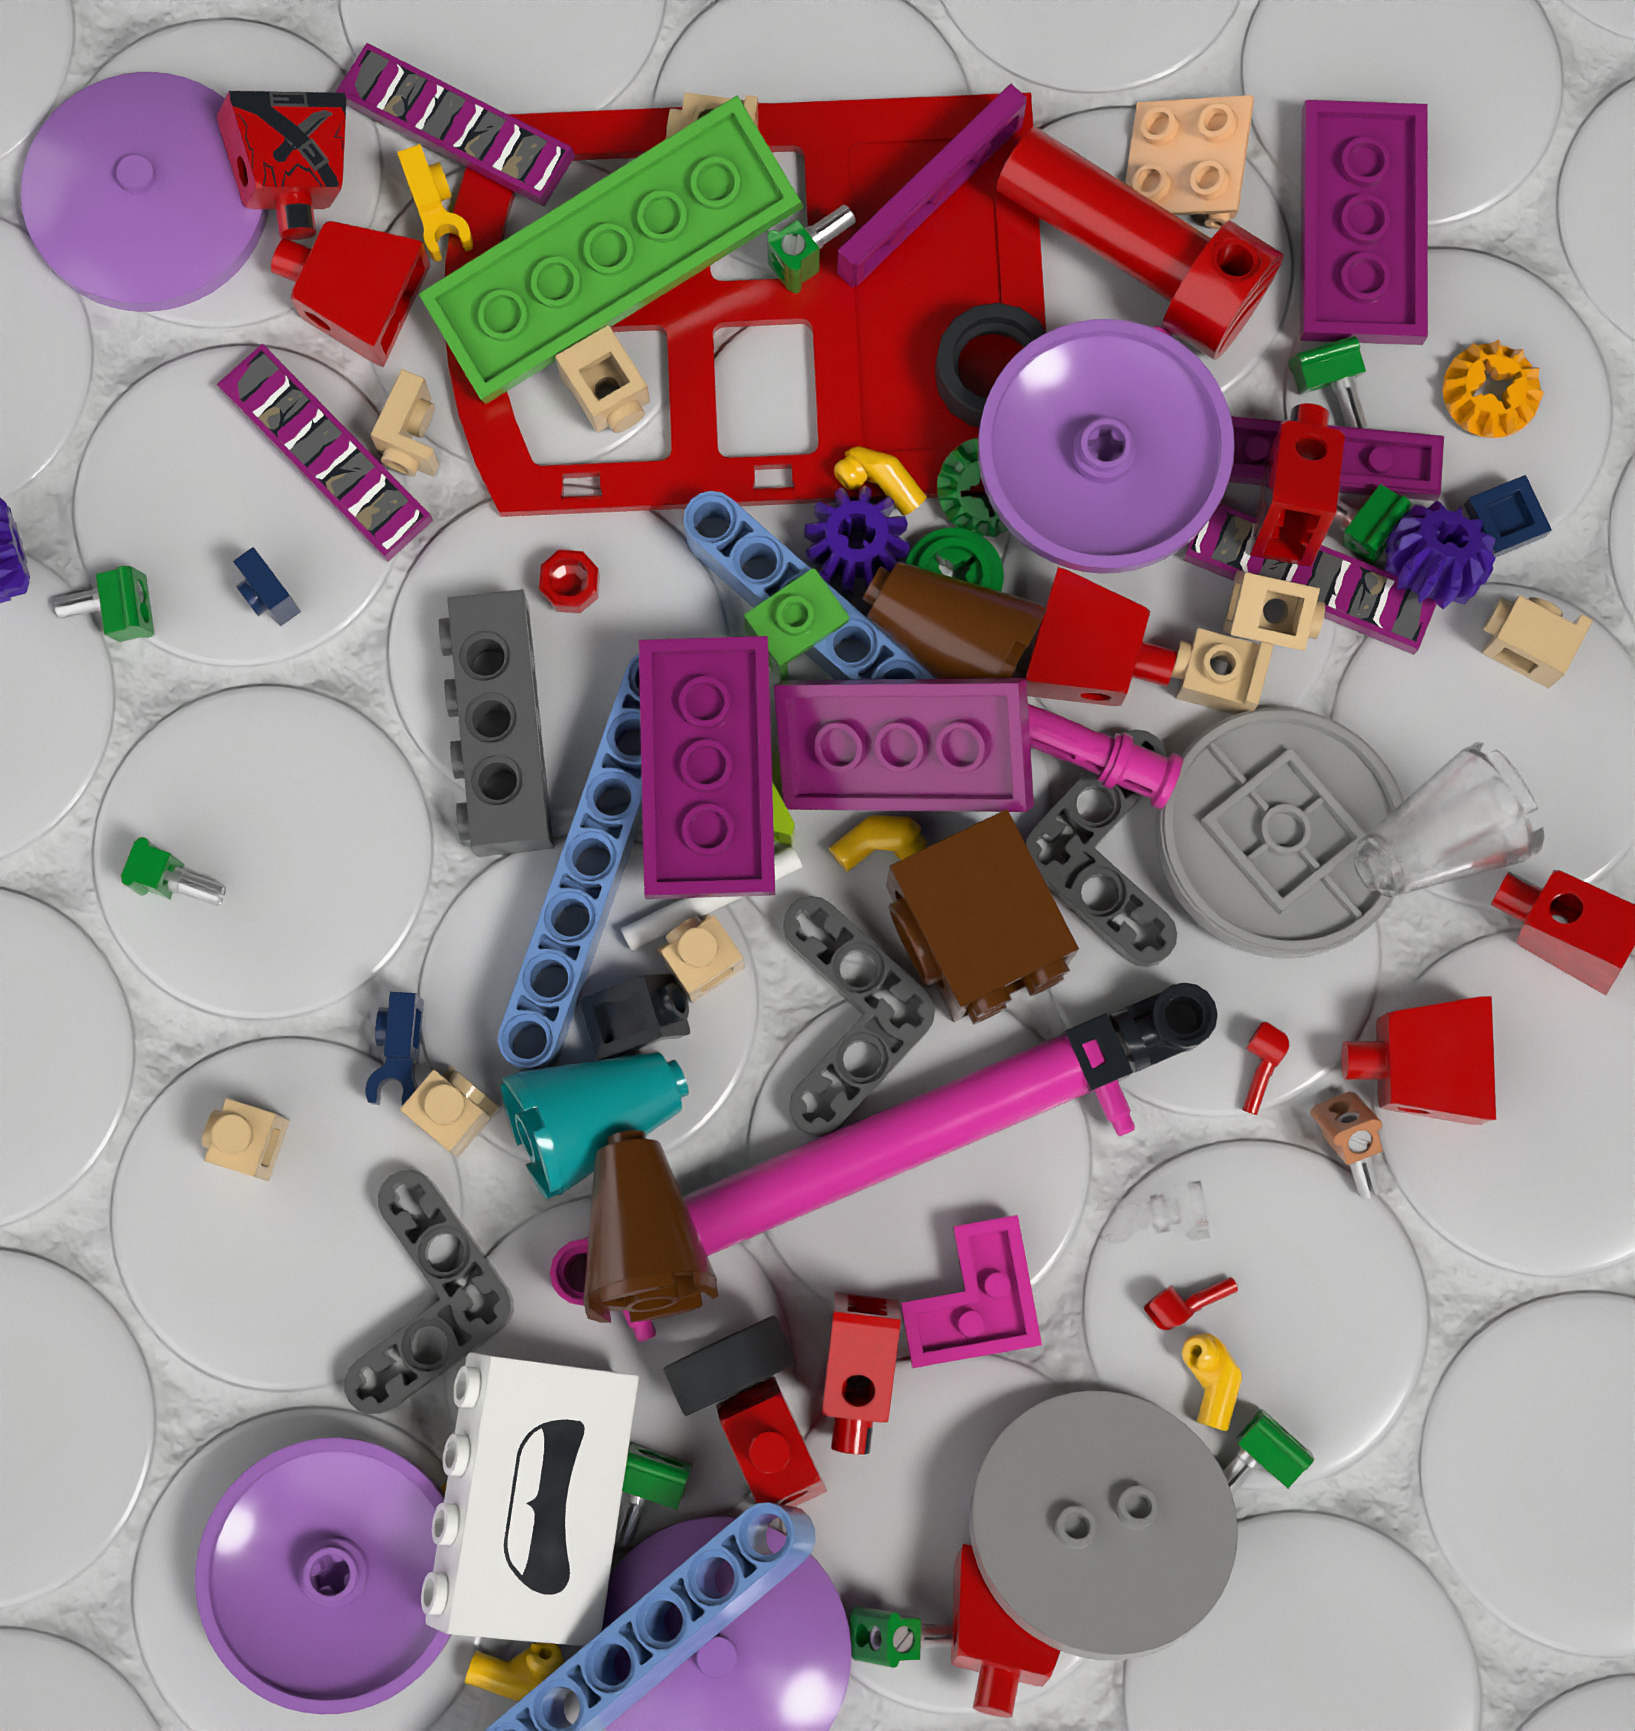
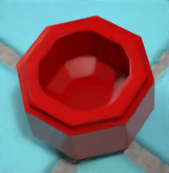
[539,550,600,613]

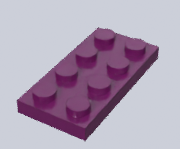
[1300,100,1428,345]
[639,636,776,899]
[774,678,1034,812]

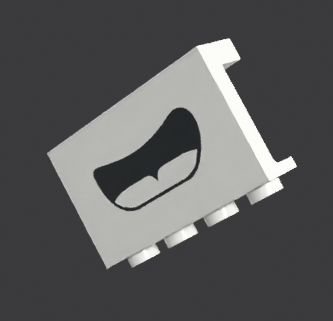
[421,1352,639,1646]

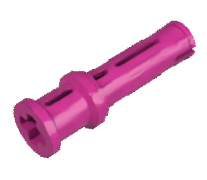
[1028,704,1183,810]

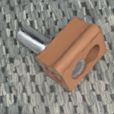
[1310,1091,1383,1199]

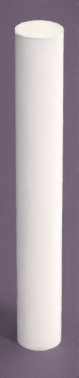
[620,845,803,951]

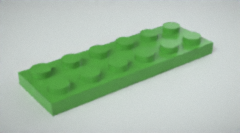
[419,95,804,404]

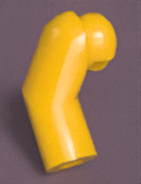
[834,446,927,516]
[828,815,927,872]
[1182,1333,1242,1432]
[464,1642,565,1701]

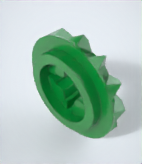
[937,438,1009,538]
[906,527,1004,591]

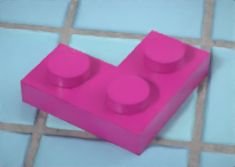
[900,1215,1042,1368]

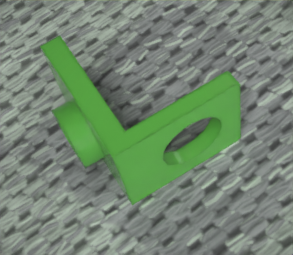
[743,568,849,681]

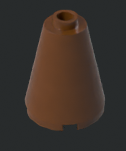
[862,561,1047,679]
[583,1130,719,1323]

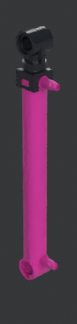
[550,982,1218,1342]

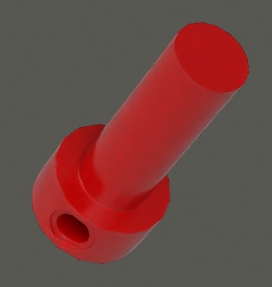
[996,126,1284,360]

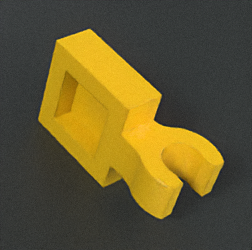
[397,144,473,262]

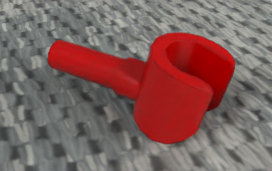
[1242,1022,1289,1115]
[1144,1277,1238,1330]

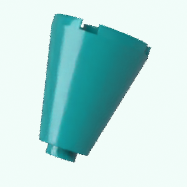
[500,1052,689,1199]

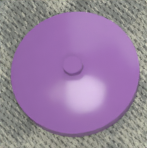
[21,72,269,312]
[978,319,1234,574]
[195,1437,452,1715]
[601,1515,851,1731]

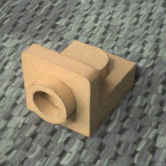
[371,369,439,477]

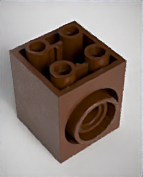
[886,809,1079,1025]

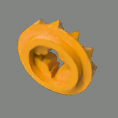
[1442,339,1544,438]

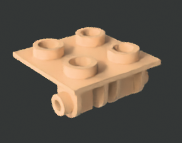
[1125,95,1254,229]

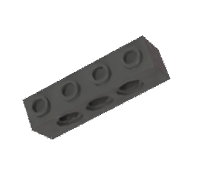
[438,589,554,857]

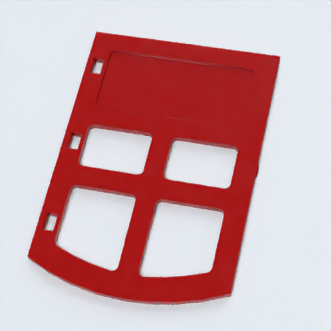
[445,92,1046,517]

